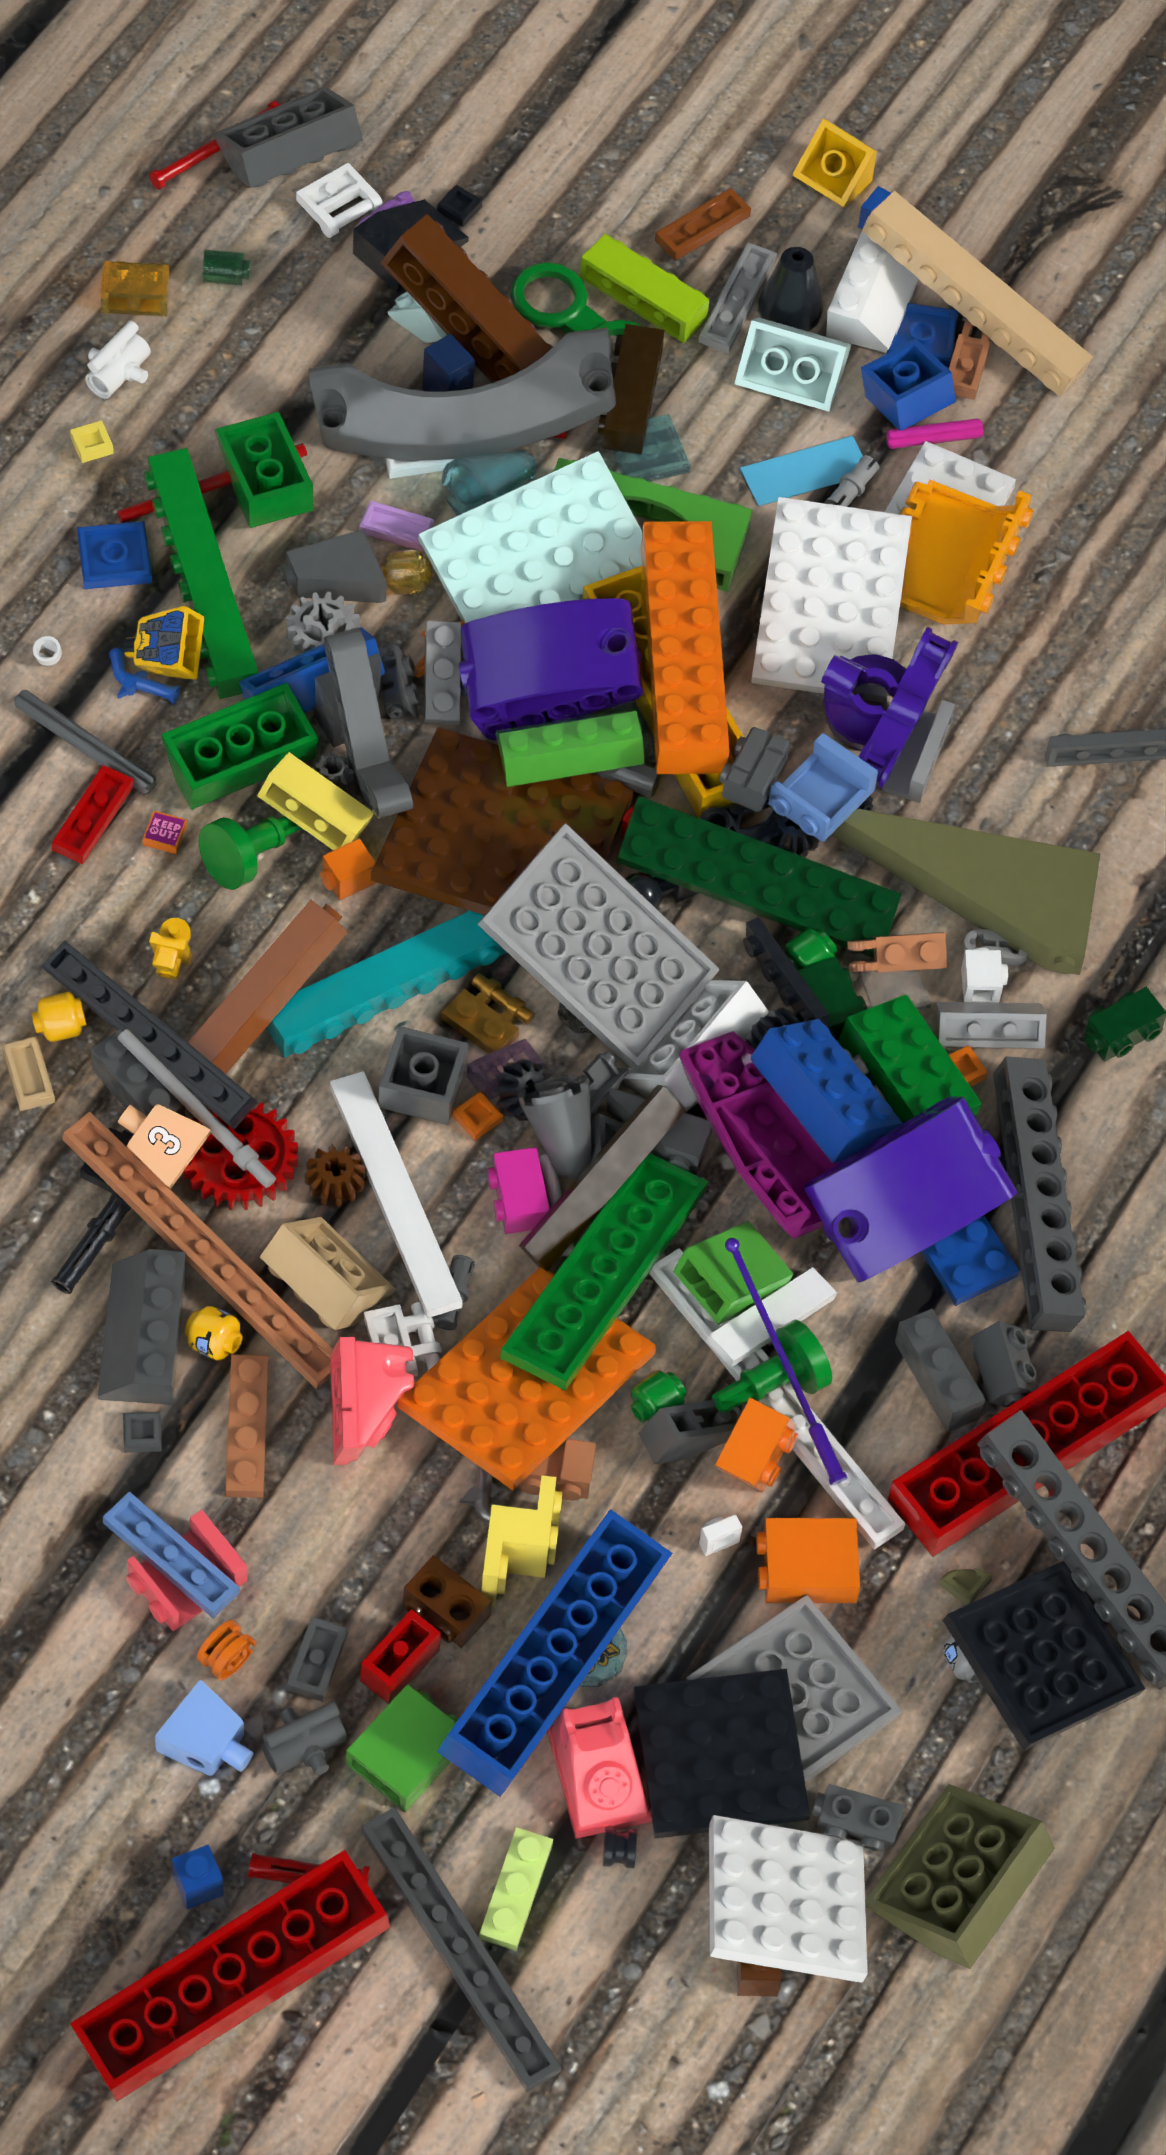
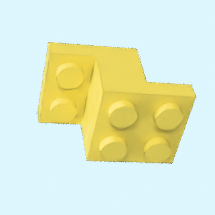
[481,1475,563,1607]

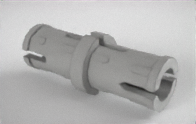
[825,455,879,507]

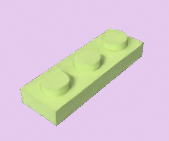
[479,1827,553,1951]

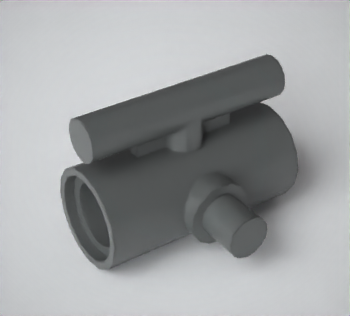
[261,1701,347,1776]

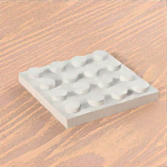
[709,1815,868,1983]

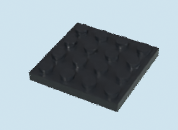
[942,1561,1146,1751]
[634,1669,810,1839]

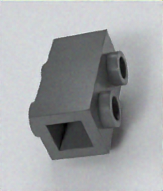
[971,1321,1038,1408]
[811,1784,904,1852]

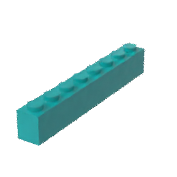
[266,911,507,1058]

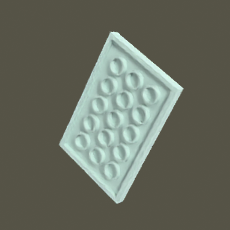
[418,451,642,623]

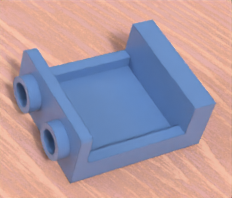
[768,733,878,842]

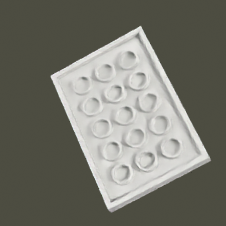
[751,497,912,703]

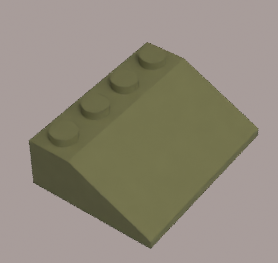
[865,1784,1055,1969]

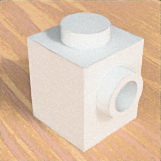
[961,948,1008,1003]

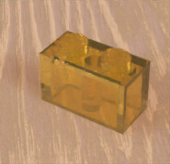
[100,261,170,317]

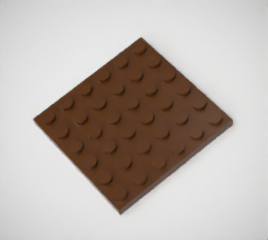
[370,727,634,915]

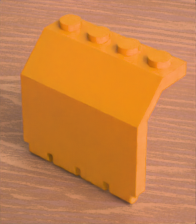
[900,479,1034,625]

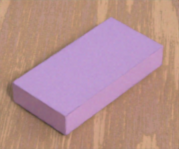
[359,500,434,552]

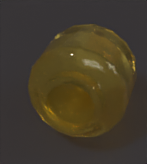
[380,549,432,595]

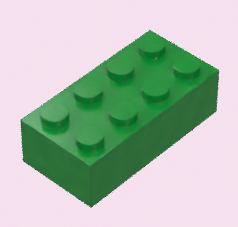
[838,994,982,1125]

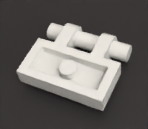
[364,1302,443,1376]

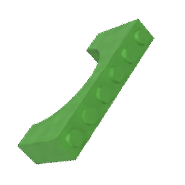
[554,458,752,592]

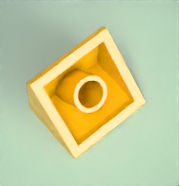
[792,118,877,208]

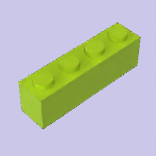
[580,233,709,344]

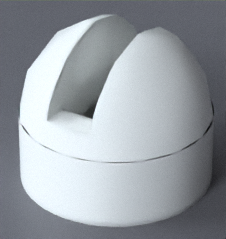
[33,636,62,667]

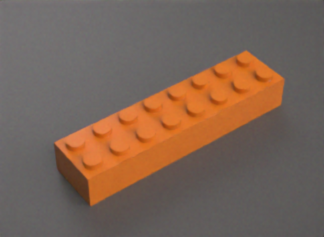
[641,521,730,774]

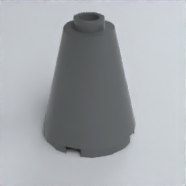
[517,1074,592,1179]

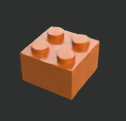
[715,1398,799,1492]

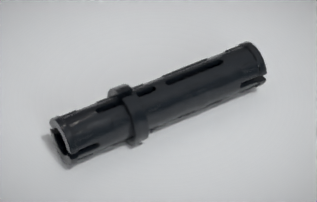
[51,1194,131,1294]

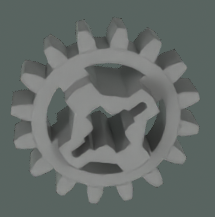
[286,592,360,653]

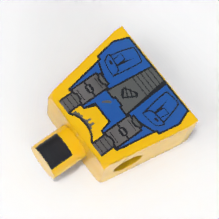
[123,606,204,680]

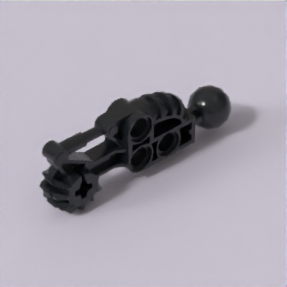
[625,781,819,909]

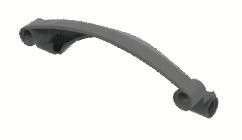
[309,327,616,460]

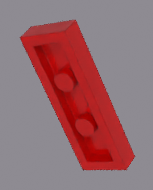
[51,765,134,864]

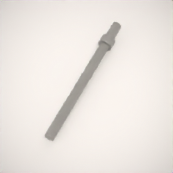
[118,1029,276,1188]

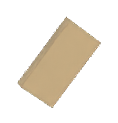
[1,1036,55,1111]

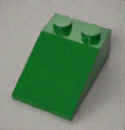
[215,411,313,528]

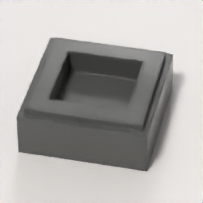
[123,1412,162,1453]

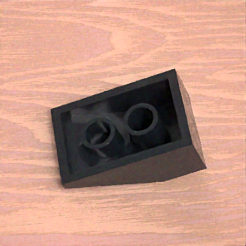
[353,199,469,292]

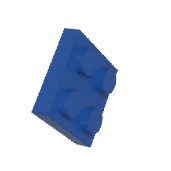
[921,1215,1020,1306]

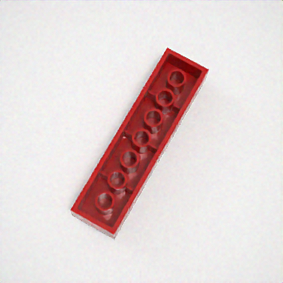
[888,1330,1166,1557]
[70,1849,390,2102]

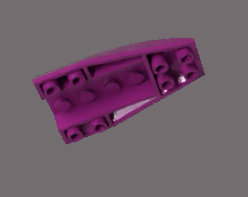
[679,1031,845,1239]

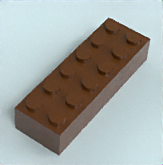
[381,214,553,383]

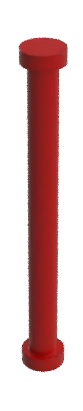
[149,100,280,190]

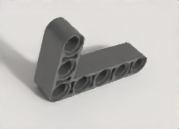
[324,627,413,819]

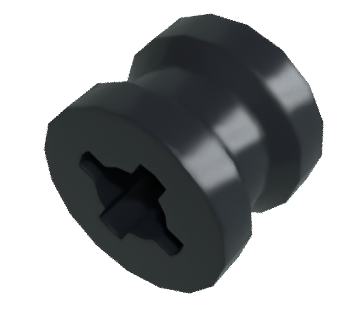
[603,1827,637,1868]

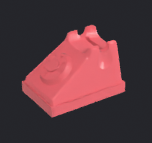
[330,1337,414,1465]
[547,1697,652,1839]

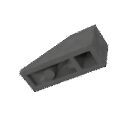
[607,1088,712,1175]
[638,1400,748,1464]

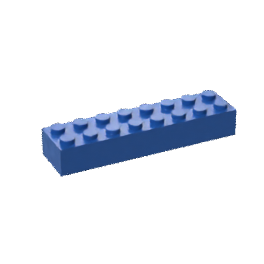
[437,1509,673,1797]

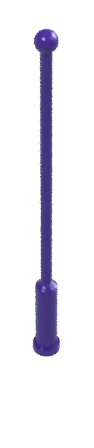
[725,1238,848,1486]

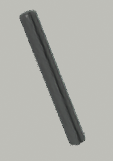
[14,690,156,794]

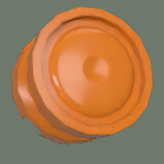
[196,1619,256,1681]

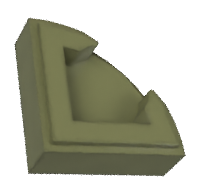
[939,1568,993,1605]

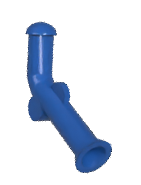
[109,647,181,705]

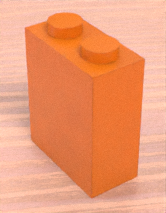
[756,1518,860,1603]

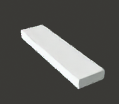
[706,1267,837,1368]

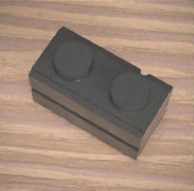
[719,727,790,812]

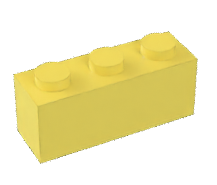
[257,752,374,850]

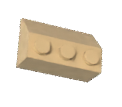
[260,1217,396,1330]

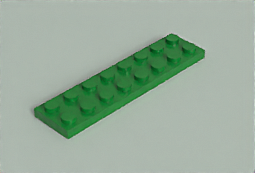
[500,1153,708,1391]

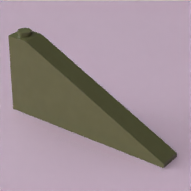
[831,809,1101,975]

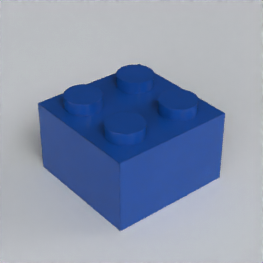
[861,339,956,431]

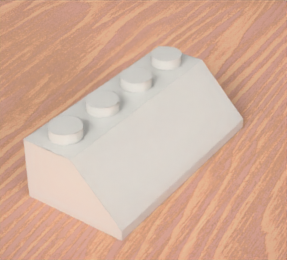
[826,216,919,353]
[622,980,769,1111]

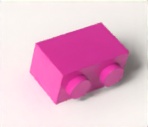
[487,1147,550,1234]

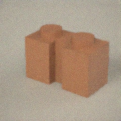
[516,1439,596,1501]

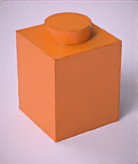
[320,838,377,900]

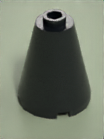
[758,247,823,332]

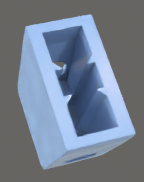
[155,1680,254,1776]

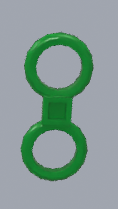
[510,262,641,336]

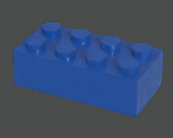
[750,1019,902,1163]

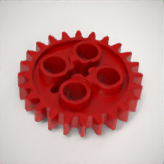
[183,1102,298,1210]

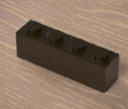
[598,324,665,455]

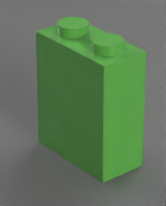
[673,1221,793,1325]
[346,1684,459,1812]

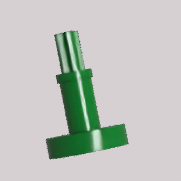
[198,816,303,890]
[712,1319,832,1414]

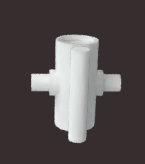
[85,320,151,399]

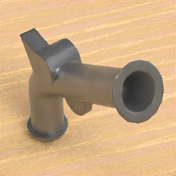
[459,1466,498,1524]

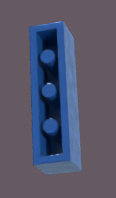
[239,627,385,713]

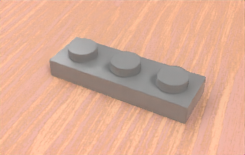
[424,621,461,725]

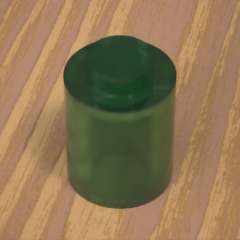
[202,249,251,286]

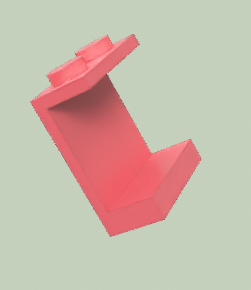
[126,1510,247,1632]

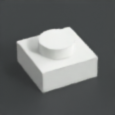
[699,1514,742,1556]

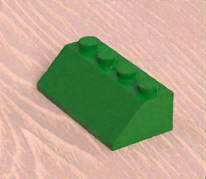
[161,683,318,810]

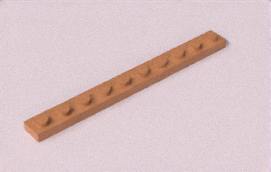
[62,1112,333,1389]

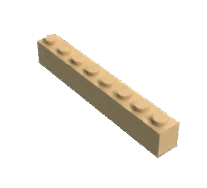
[862,191,1093,397]

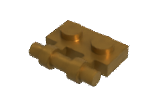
[441,973,535,1059]

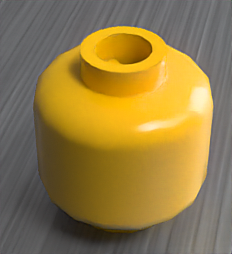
[32,992,87,1042]

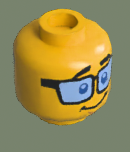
[185,1306,242,1360]

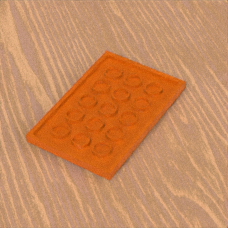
[397,1267,656,1490]

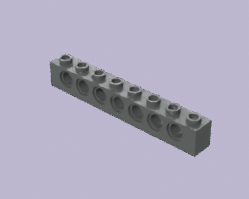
[993,1056,1087,1332]
[977,1410,1166,1690]

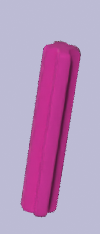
[886,419,984,449]

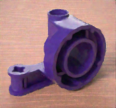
[821,627,959,788]

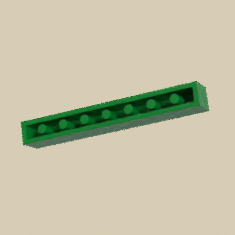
[144,448,258,699]

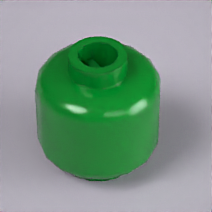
[785,928,838,970]
[630,1370,687,1423]

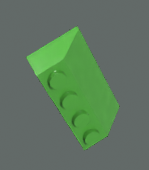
[496,708,645,787]

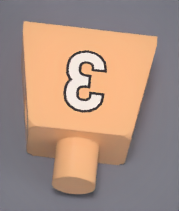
[118,1104,211,1189]

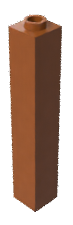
[188,900,348,1074]

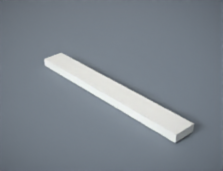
[330,1071,462,1318]

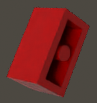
[360,1609,441,1704]

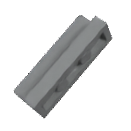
[882,700,955,803]
[935,1002,1047,1048]

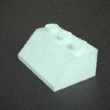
[734,317,851,412]

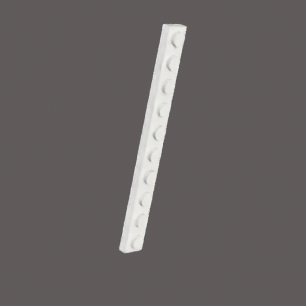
[649,1248,905,1550]

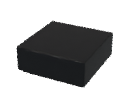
[437,185,482,227]

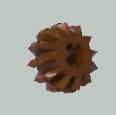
[304,1144,366,1208]

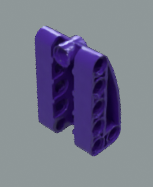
[459,598,643,740]
[803,1096,1017,1283]

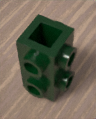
[1084,986,1166,1062]

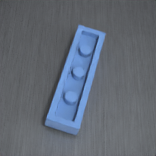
[103,1492,240,1619]

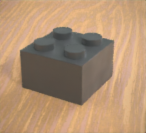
[379,1026,469,1125]

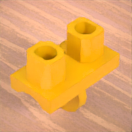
[149,918,193,980]

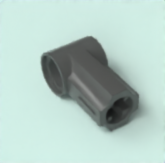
[594,762,662,798]

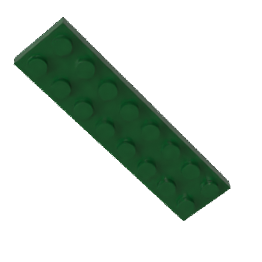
[615,796,901,958]

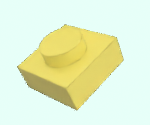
[70,420,114,463]

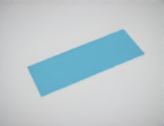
[740,436,868,506]

